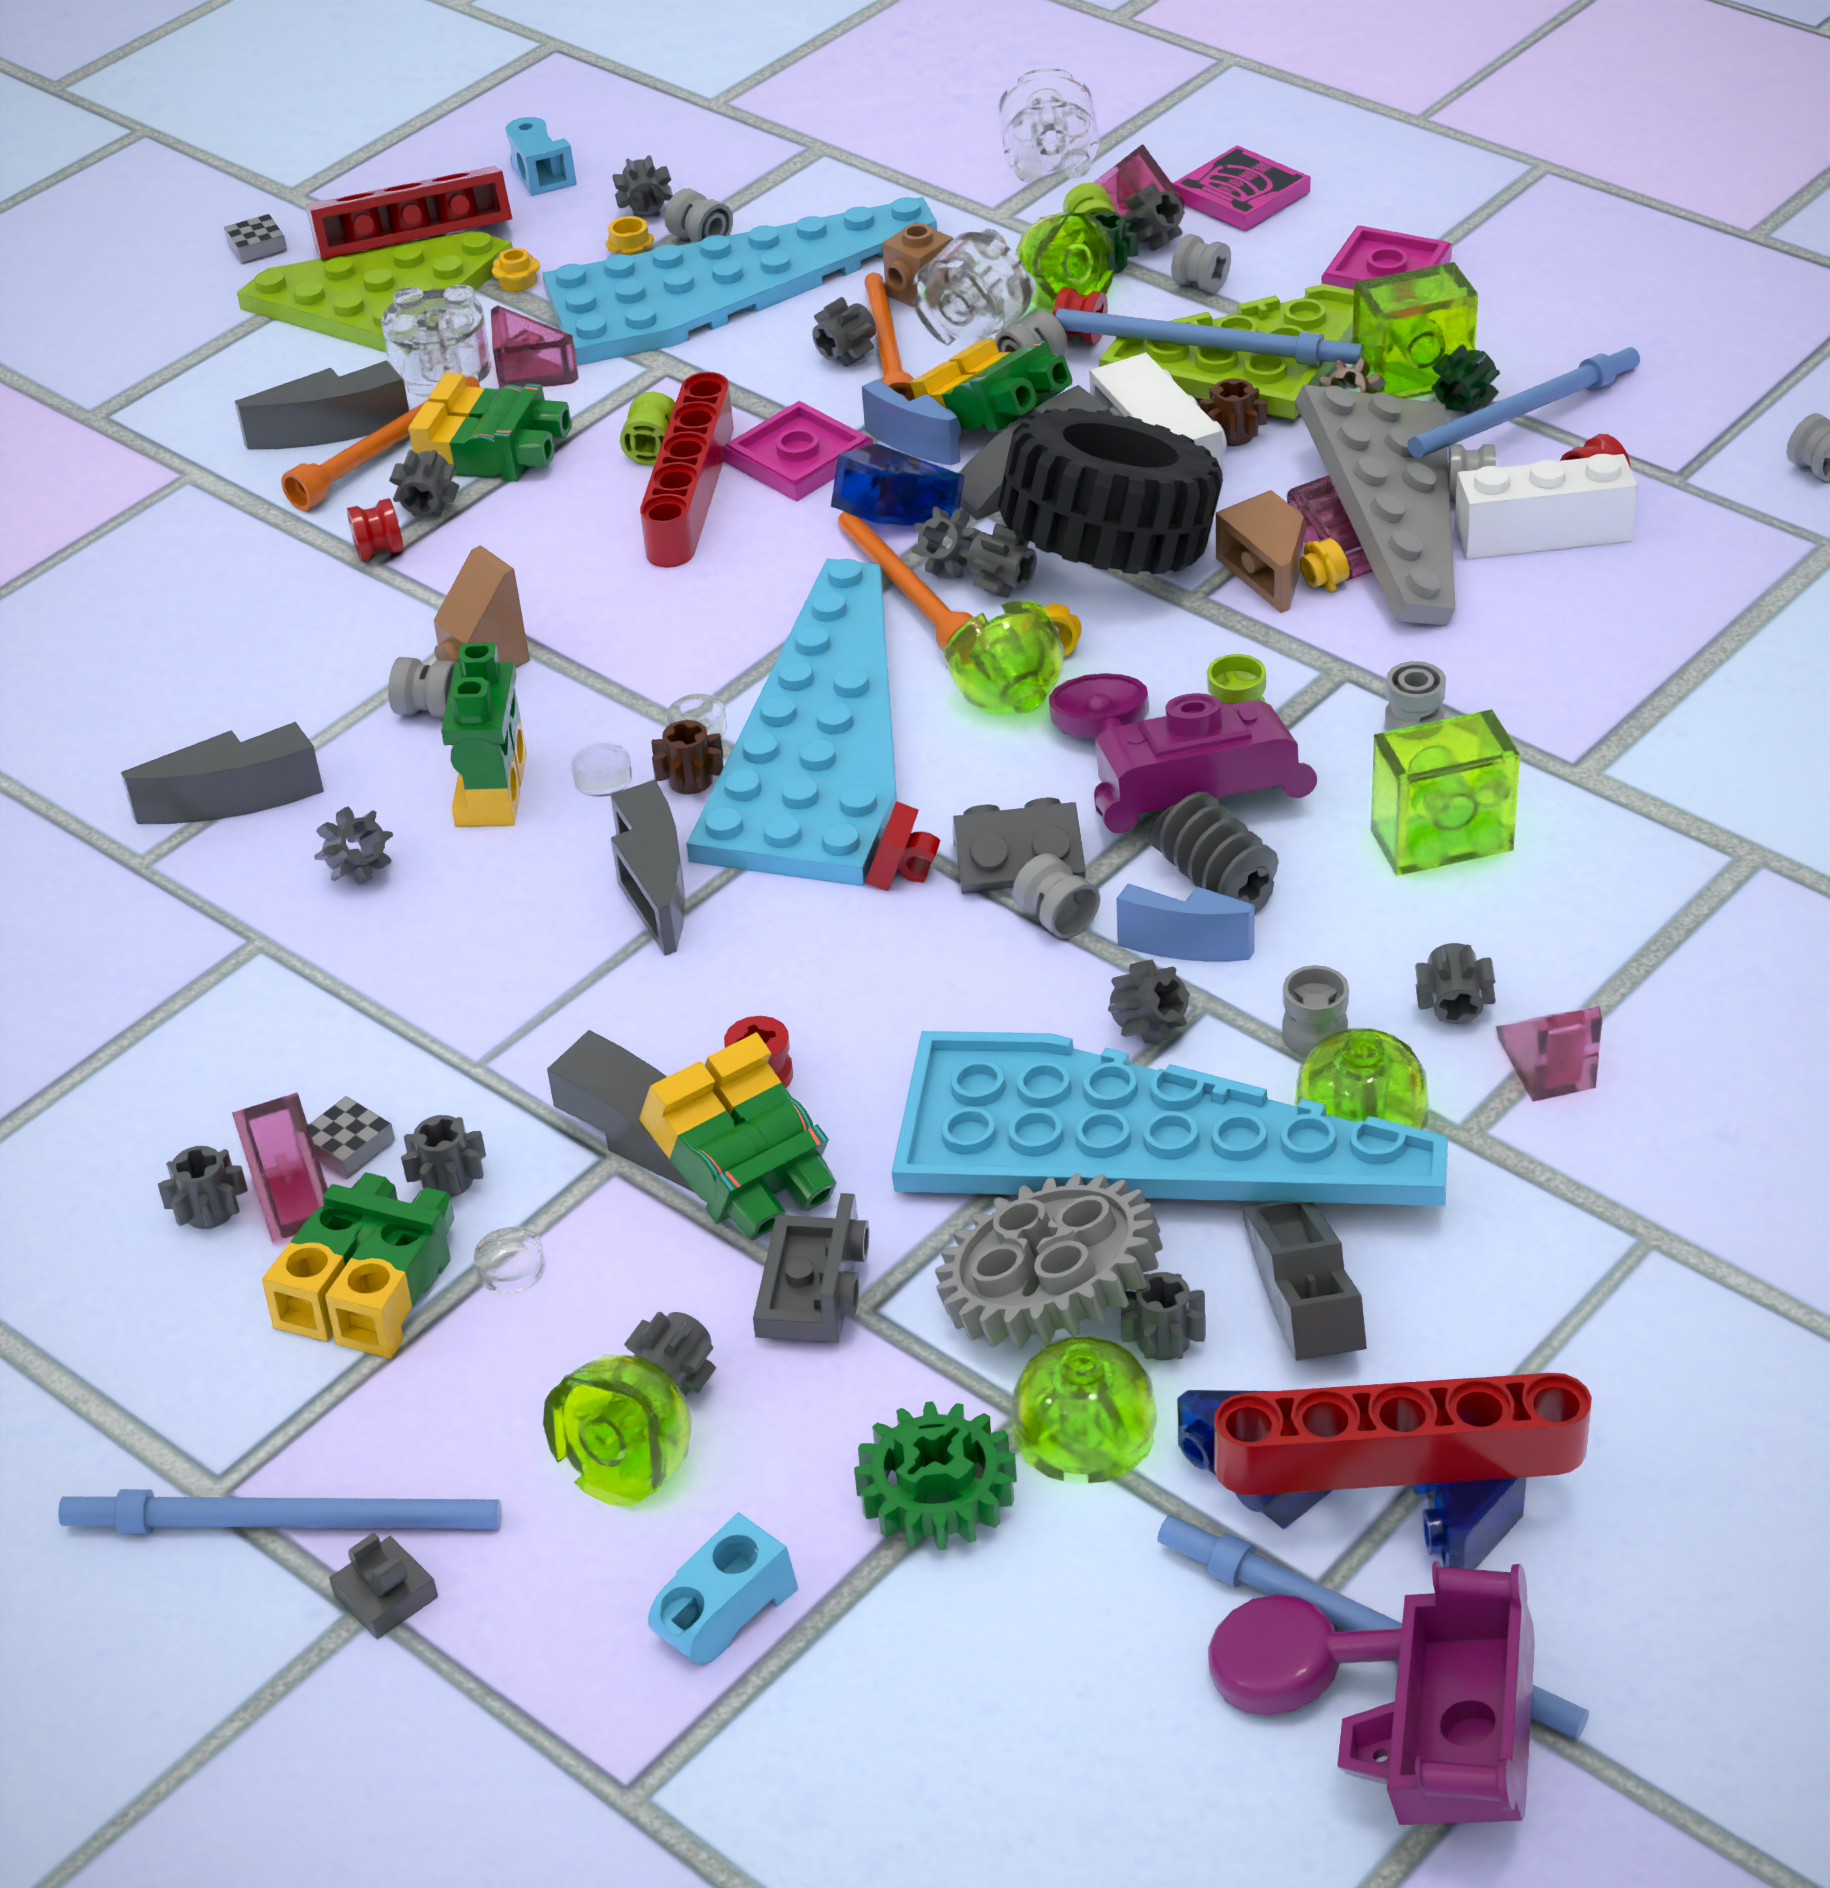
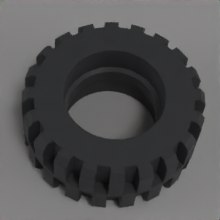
[998,408,1223,575]

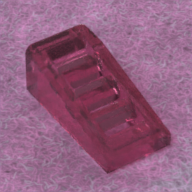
[1287,475,1373,581]

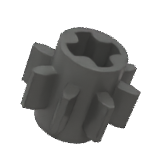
[612,155,673,217]
[1124,183,1185,251]
[812,297,876,366]
[389,449,460,517]
[911,507,982,578]
[967,523,1037,598]
[314,806,393,885]
[1415,943,1496,1024]
[1108,959,1190,1044]
[401,1115,486,1197]
[158,1146,248,1229]
[1121,1272,1206,1360]
[624,1312,717,1401]

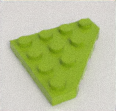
[236,231,513,356]
[1099,284,1372,419]

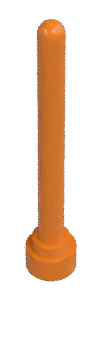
[864,272,916,401]
[281,376,480,511]
[838,510,987,663]

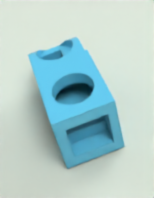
[505,117,577,196]
[648,1512,799,1665]

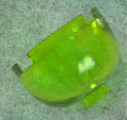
[1014,211,1114,312]
[944,601,1064,714]
[1295,1028,1428,1130]
[1012,1335,1157,1483]
[543,1354,693,1506]

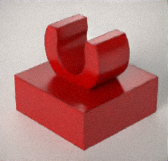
[865,801,941,891]

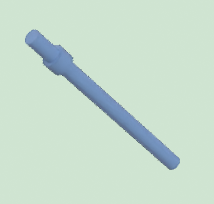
[1055,308,1364,366]
[1408,347,1640,459]
[58,1489,502,1534]
[1157,1515,1589,1740]

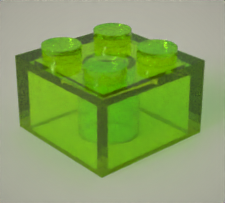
[1352,262,1478,399]
[1370,709,1520,876]

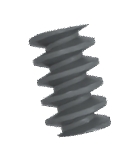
[1149,792,1279,915]

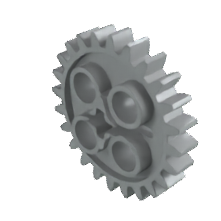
[935,1173,1163,1348]

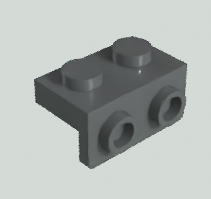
[952,797,1086,894]
[753,1193,870,1343]

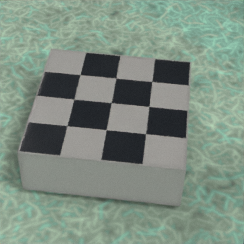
[224,214,287,263]
[298,1095,395,1178]

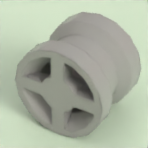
[1171,234,1231,294]
[1786,413,1830,482]
[1448,444,1496,500]

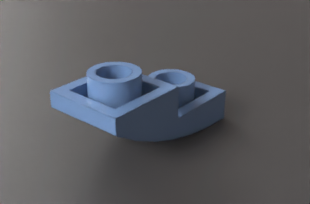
[861,379,961,466]
[1116,883,1255,962]

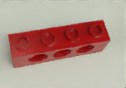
[305,165,513,259]

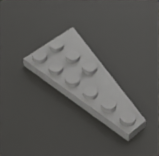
[1295,384,1455,626]

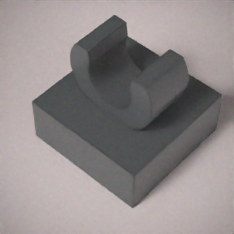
[329,1533,438,1640]

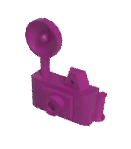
[1048,673,1317,833]
[1207,1561,1535,1825]

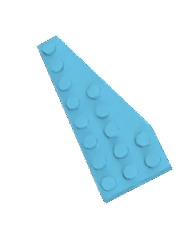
[542,197,937,366]
[686,558,897,886]
[891,1031,1448,1206]

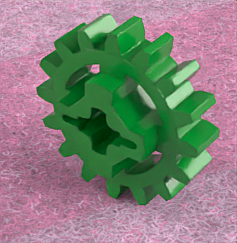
[854,1401,1017,1550]

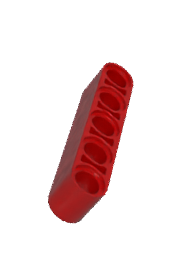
[640,372,734,568]
[1214,1373,1592,1495]

